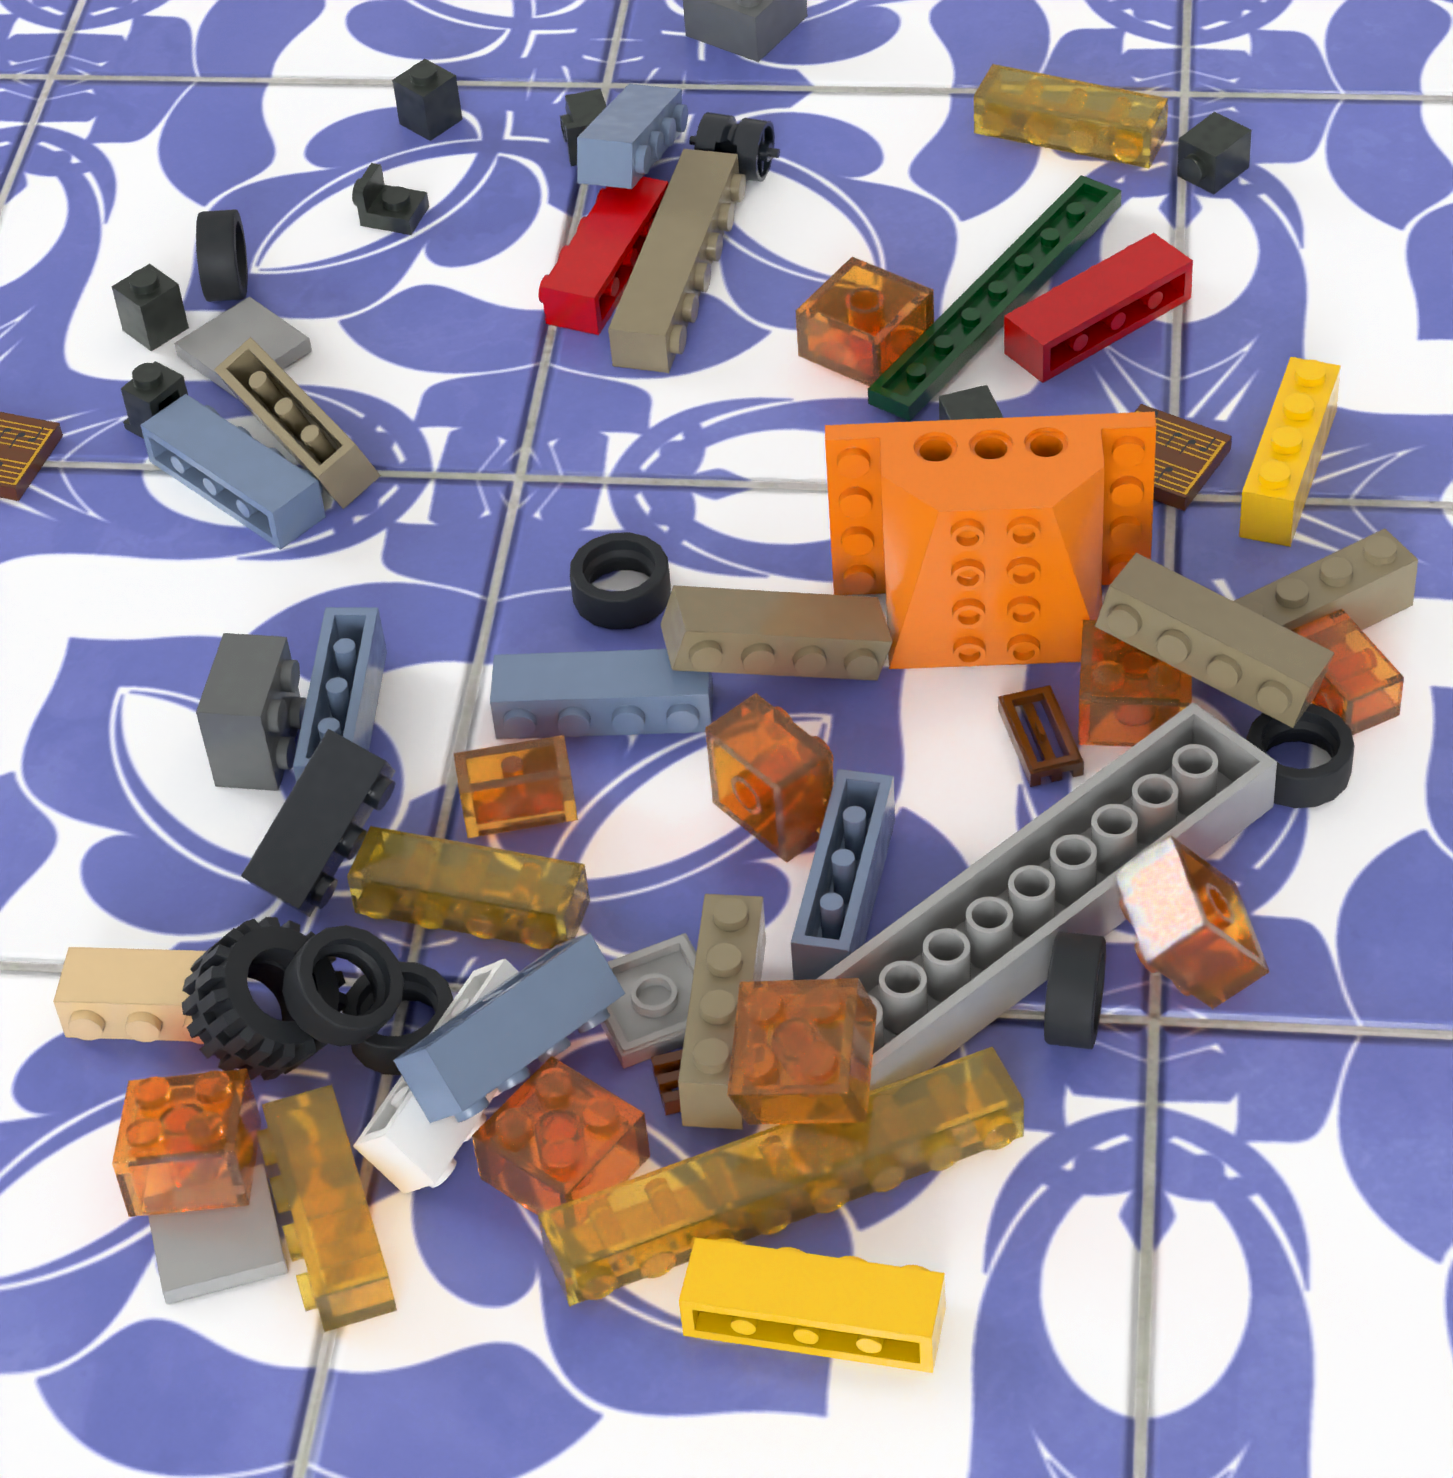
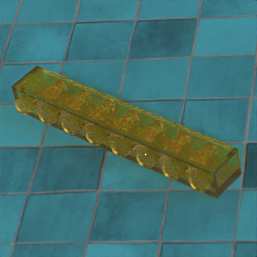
[537,1046,1024,1306]

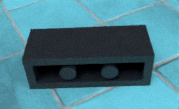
[241,729,396,917]

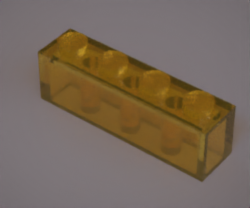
[974,64,1168,169]
[347,826,590,949]
[256,1084,397,1332]

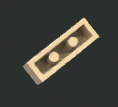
[53,947,206,1044]

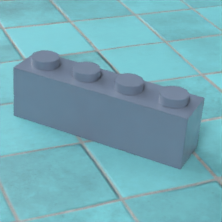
[577,84,688,189]
[141,394,326,550]
[293,607,387,782]
[490,649,713,739]
[791,769,895,988]
[393,933,625,1123]

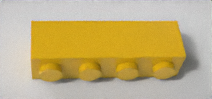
[1239,357,1341,547]
[679,1237,946,1373]

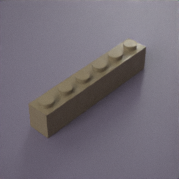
[608,148,746,373]

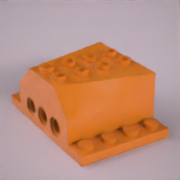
[825,411,1156,669]

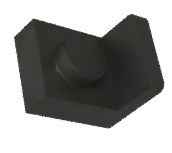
[352,163,429,235]

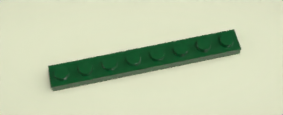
[868,175,1122,422]

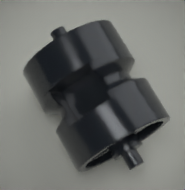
[689,112,780,182]

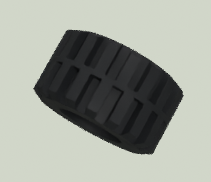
[182,917,347,1080]

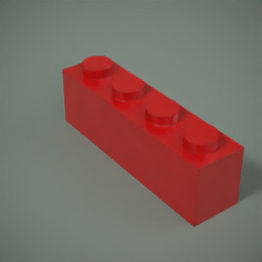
[538,176,669,335]
[1004,232,1193,383]

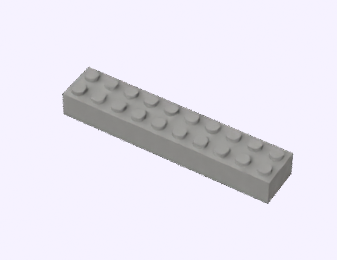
[773,702,1277,1125]

